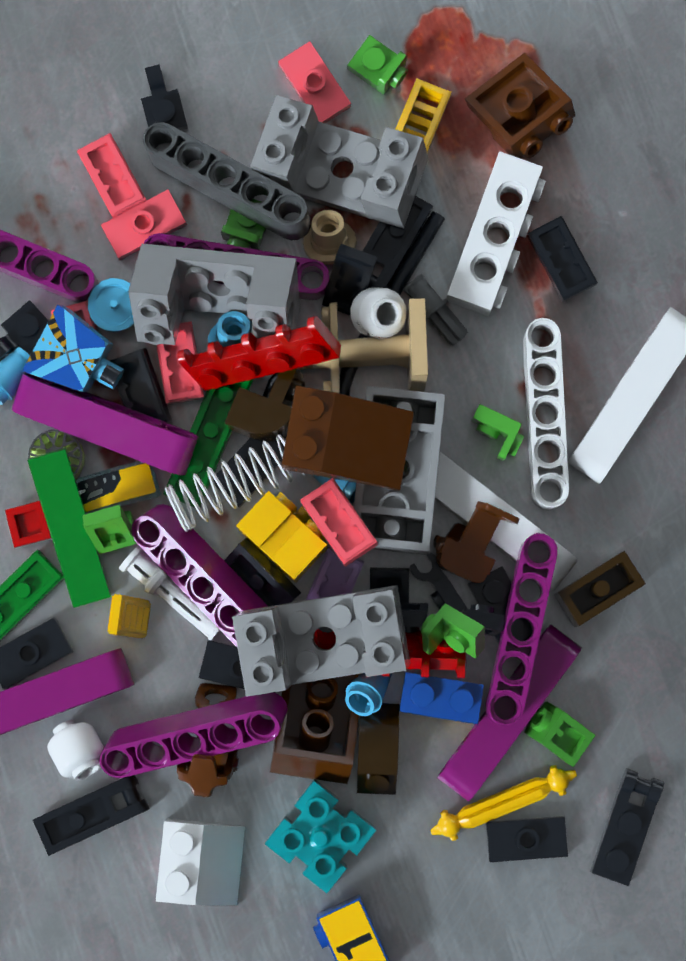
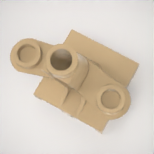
[298,298,428,393]

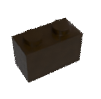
[554,551,646,627]

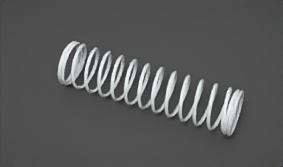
[165,434,307,532]

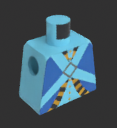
[23,305,124,392]

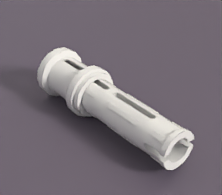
[119,545,220,641]

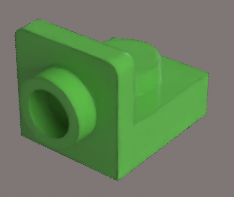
[347,35,408,95]
[221,199,266,250]
[471,404,524,461]
[83,505,136,554]
[421,603,485,659]
[524,702,596,767]

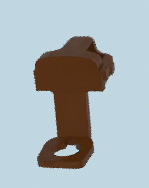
[433,501,520,583]
[177,683,239,797]

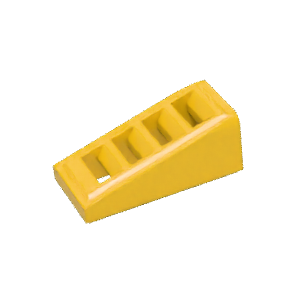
[395,78,452,154]
[107,594,151,639]

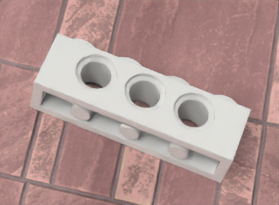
[446,151,546,317]

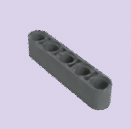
[143,122,311,241]

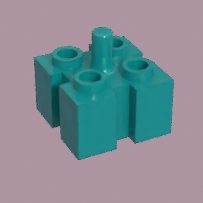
[265,779,376,893]

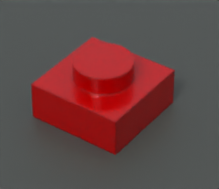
[5,501,51,548]

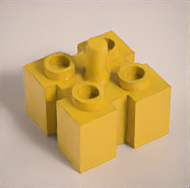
[236,491,327,583]

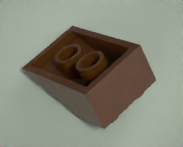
[281,386,414,490]
[270,673,361,784]

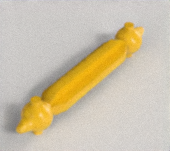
[430,765,577,841]

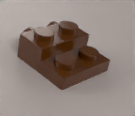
[465,52,576,158]

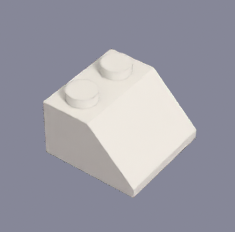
[156,818,246,906]

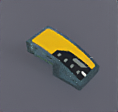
[76,461,161,514]

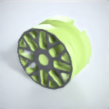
[28,429,86,479]

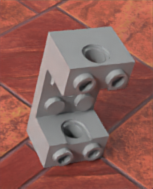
[250,95,428,229]
[128,244,300,345]
[354,386,445,555]
[232,585,411,697]

